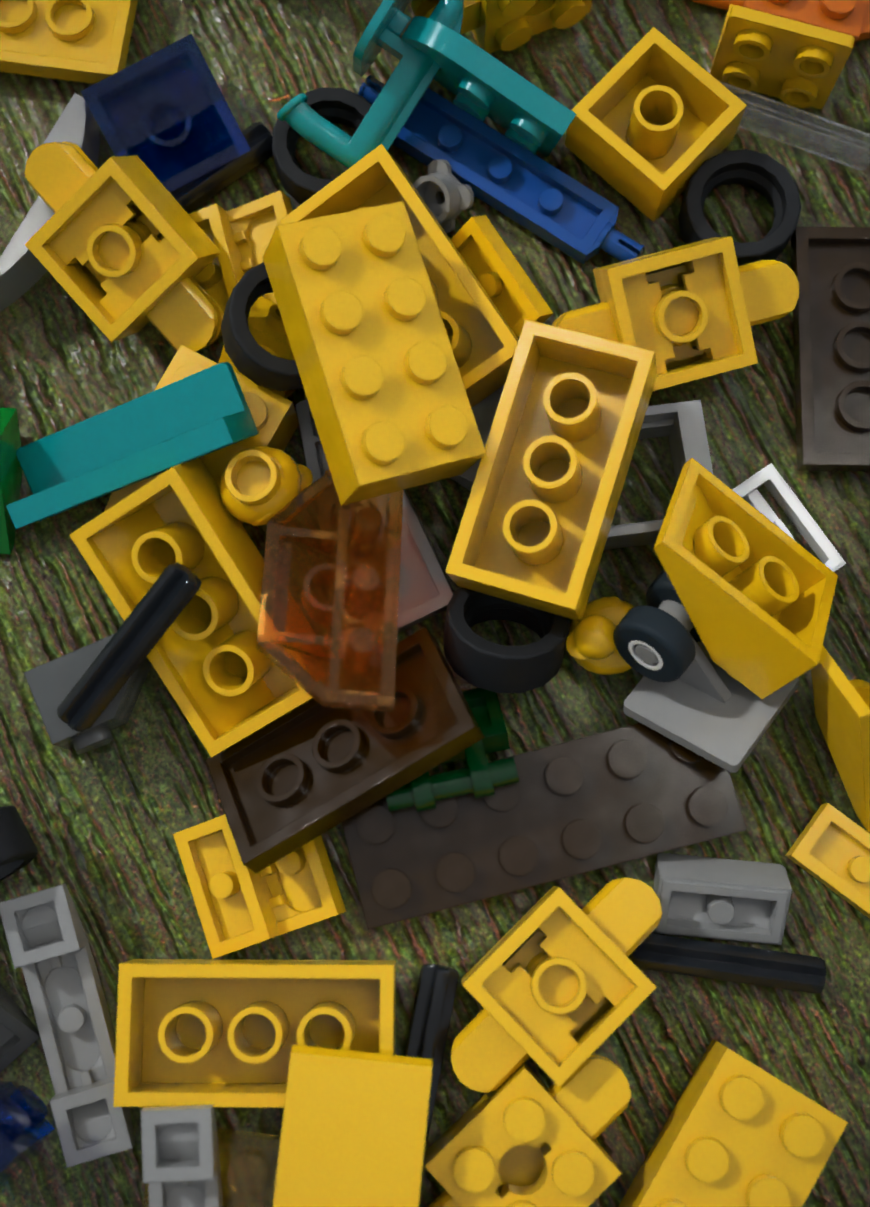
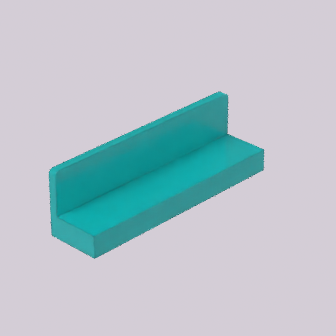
[6,362,259,529]

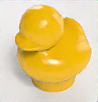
[219,446,313,526]
[565,596,634,675]

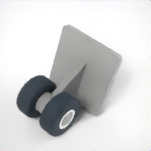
[614,570,800,773]

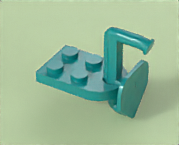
[277,0,576,168]

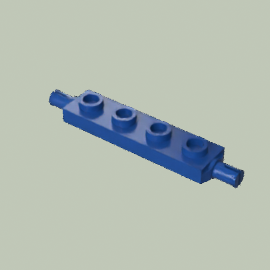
[358,75,645,265]

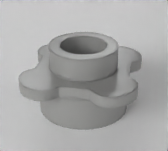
[413,159,474,234]

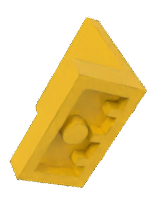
[710,4,855,110]

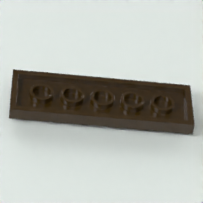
[342,723,746,929]

